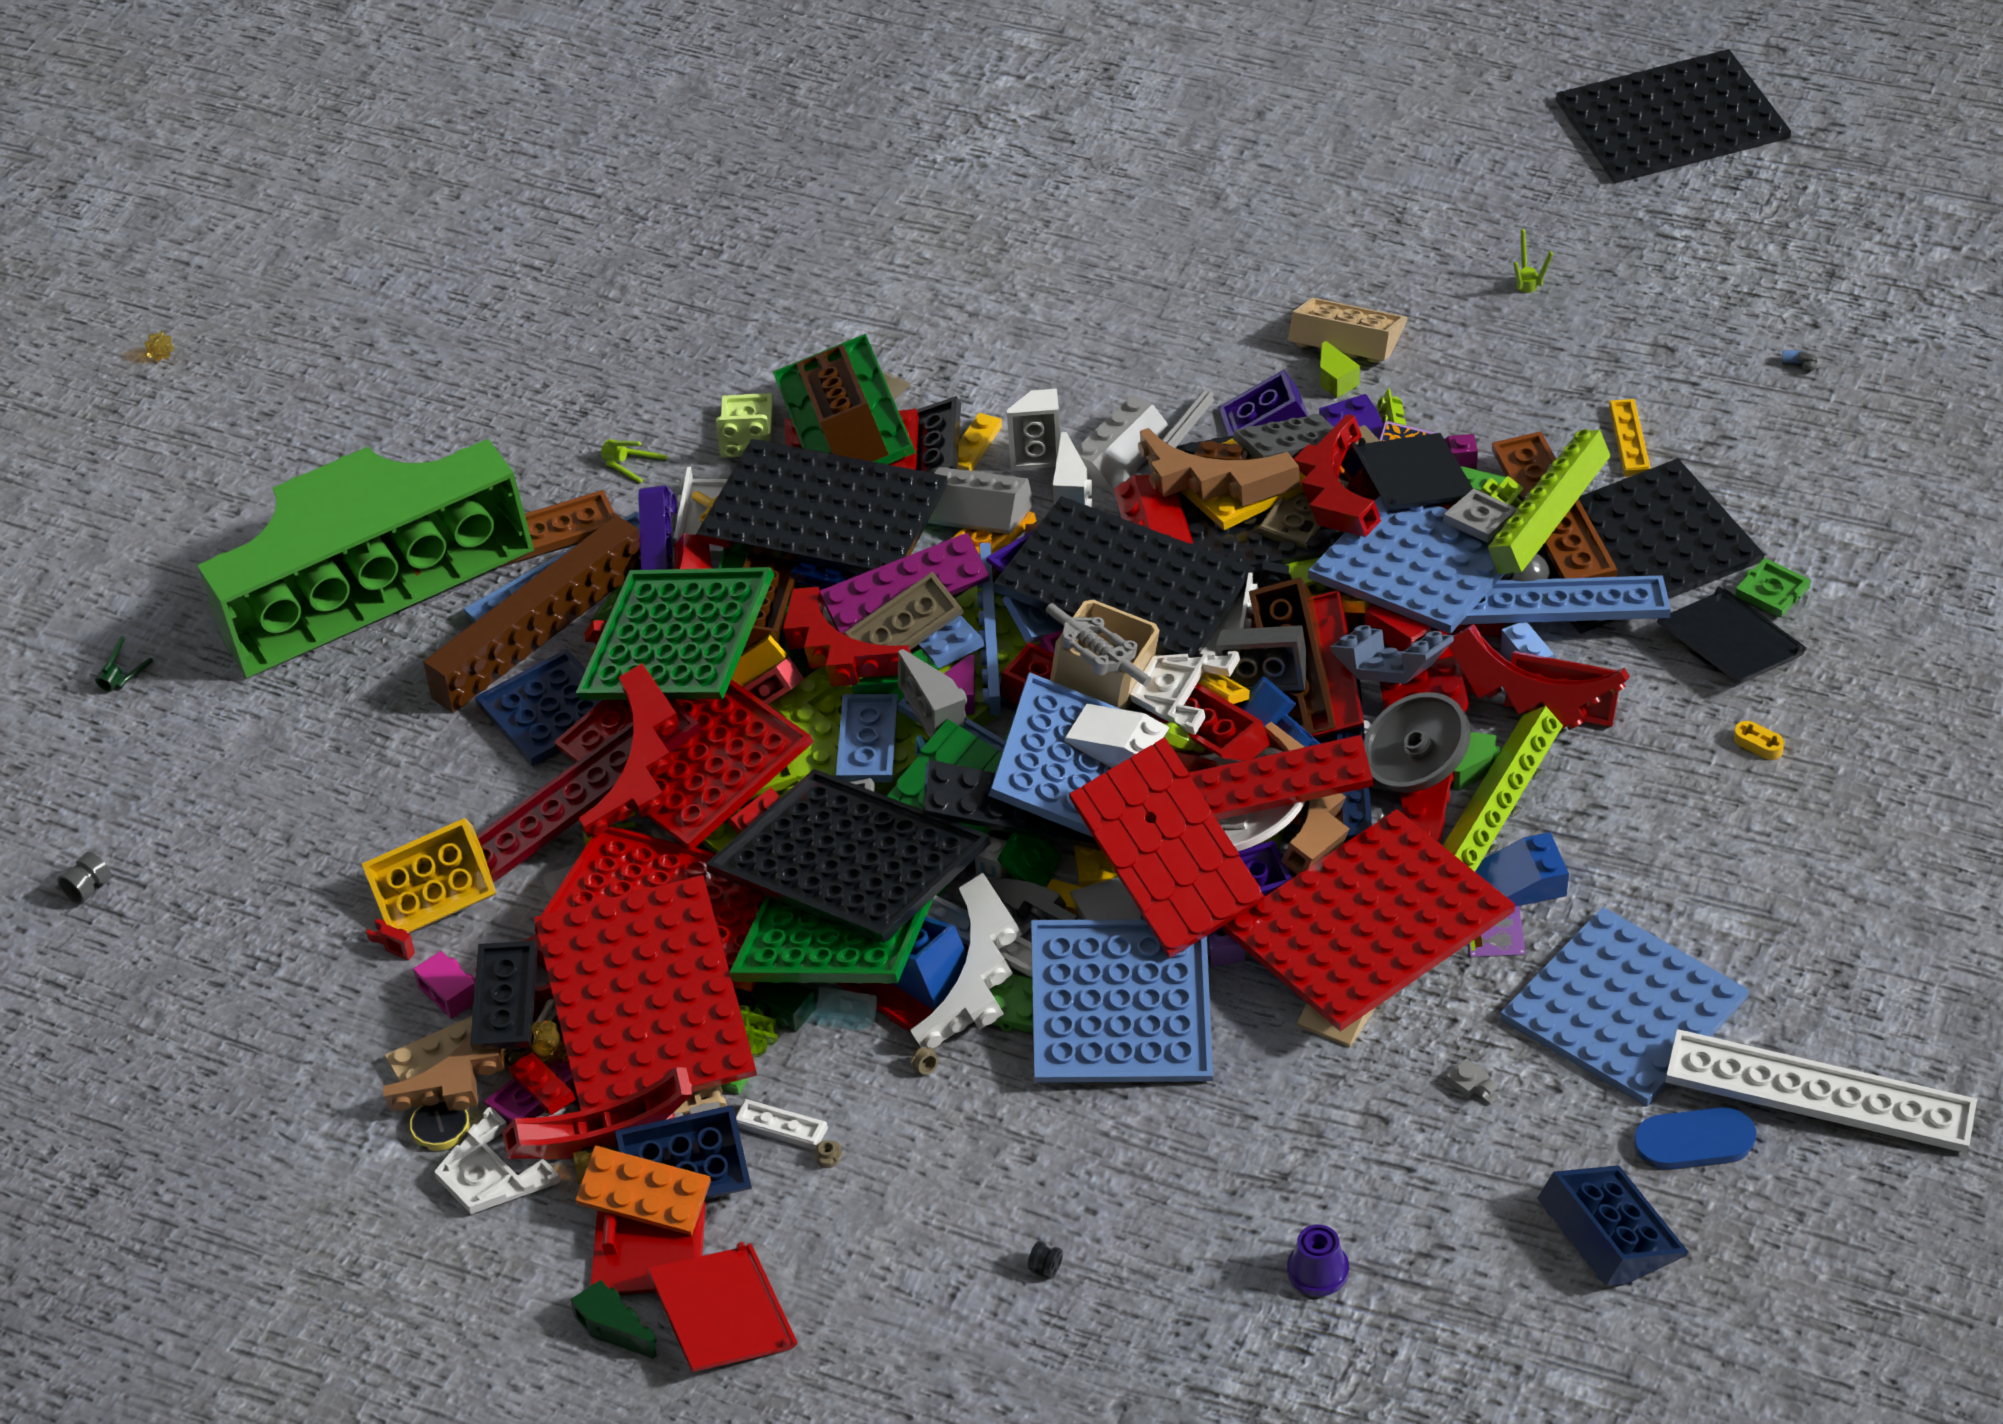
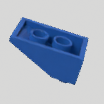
[1475,832,1569,907]

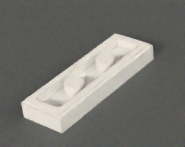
[736,1099,828,1150]

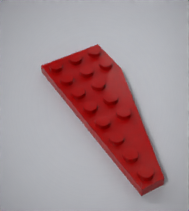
[1379,656,1469,844]

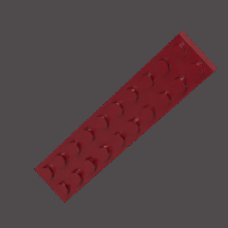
[477,699,702,883]

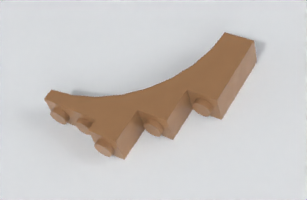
[1138,428,1300,506]
[1264,722,1350,874]
[383,1032,505,1111]

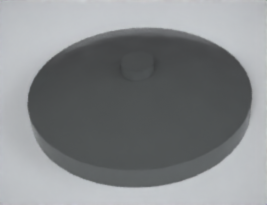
[1364,692,1471,793]

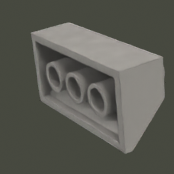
[1076,395,1171,495]
[928,467,1034,534]

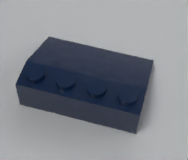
[615,1105,752,1199]
[1537,1165,1689,1286]

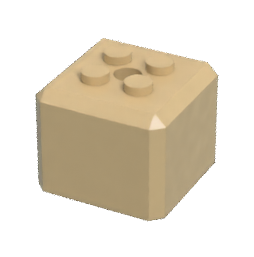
[1050,600,1159,710]

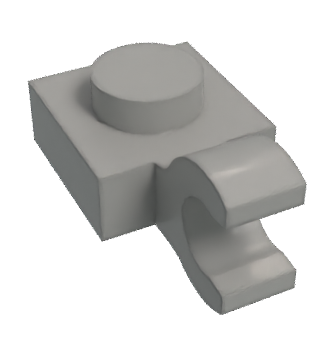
[1446,1058,1498,1105]

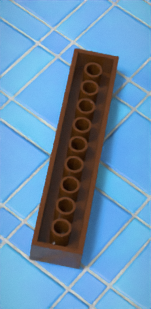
[423,515,641,713]

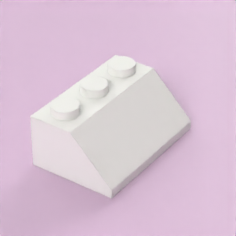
[1007,389,1060,470]

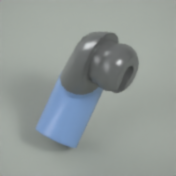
[1782,350,1818,371]

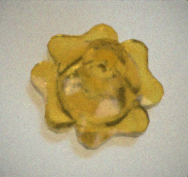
[144,331,174,361]

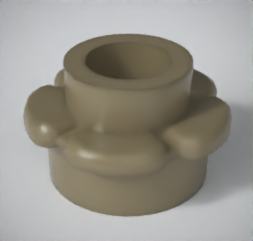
[910,1047,938,1075]
[813,1140,842,1168]

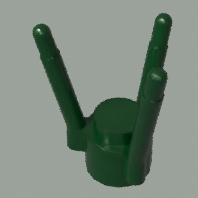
[95,636,153,692]

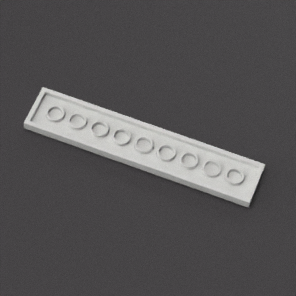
[1665,1029,1977,1153]

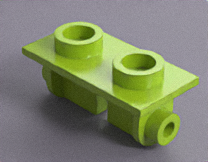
[1376,388,1406,425]

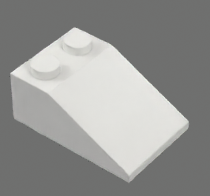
[1053,432,1093,507]
[1064,704,1169,768]

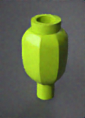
[1161,722,1205,754]

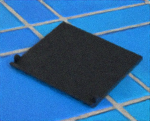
[1351,433,1473,510]
[1657,586,1807,684]

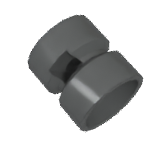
[57,852,112,904]

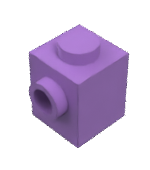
[1207,926,1245,967]

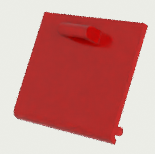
[591,1199,706,1295]
[647,1242,798,1372]

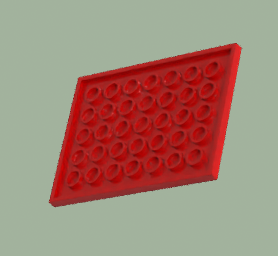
[554,679,814,851]
[1224,809,1515,1032]
[535,825,766,992]
[534,875,757,1111]

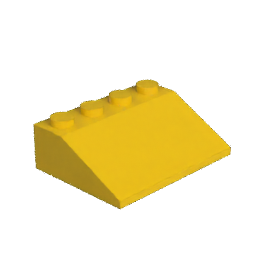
[362,818,497,933]

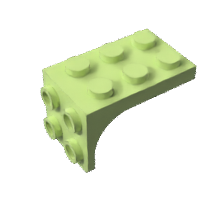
[716,393,773,458]

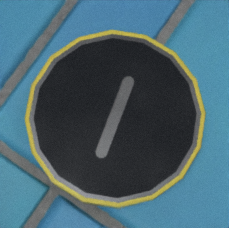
[410,1101,470,1151]

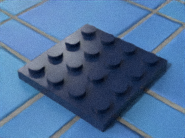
[475,649,602,766]

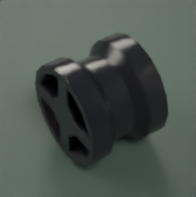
[1027,1241,1063,1278]

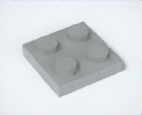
[1443,489,1518,543]

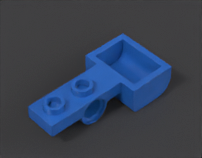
[1238,677,1321,747]

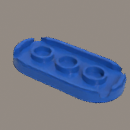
[1634,1108,1756,1170]

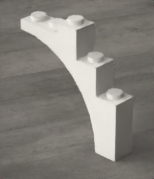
[910,873,1022,1048]

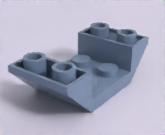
[1330,625,1454,684]

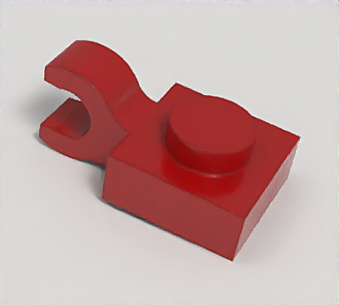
[366,919,415,961]

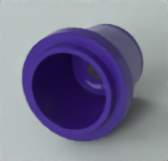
[1287,1224,1349,1297]

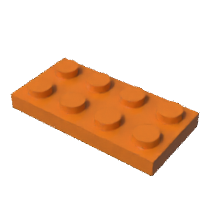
[575,1146,711,1236]

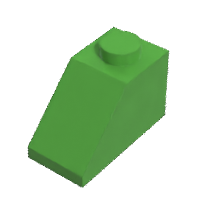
[1454,732,1501,791]

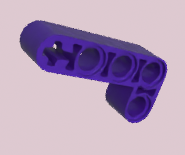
[638,485,677,570]

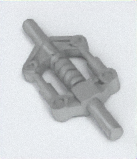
[1046,603,1151,687]

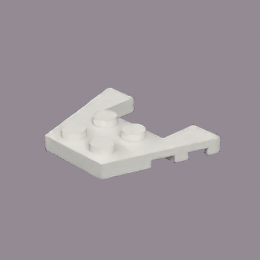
[1130,651,1240,735]
[434,1106,561,1214]

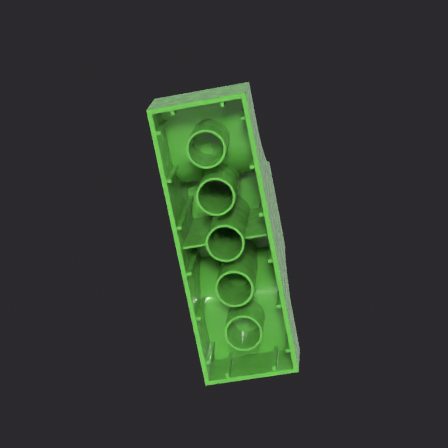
[197,439,534,678]

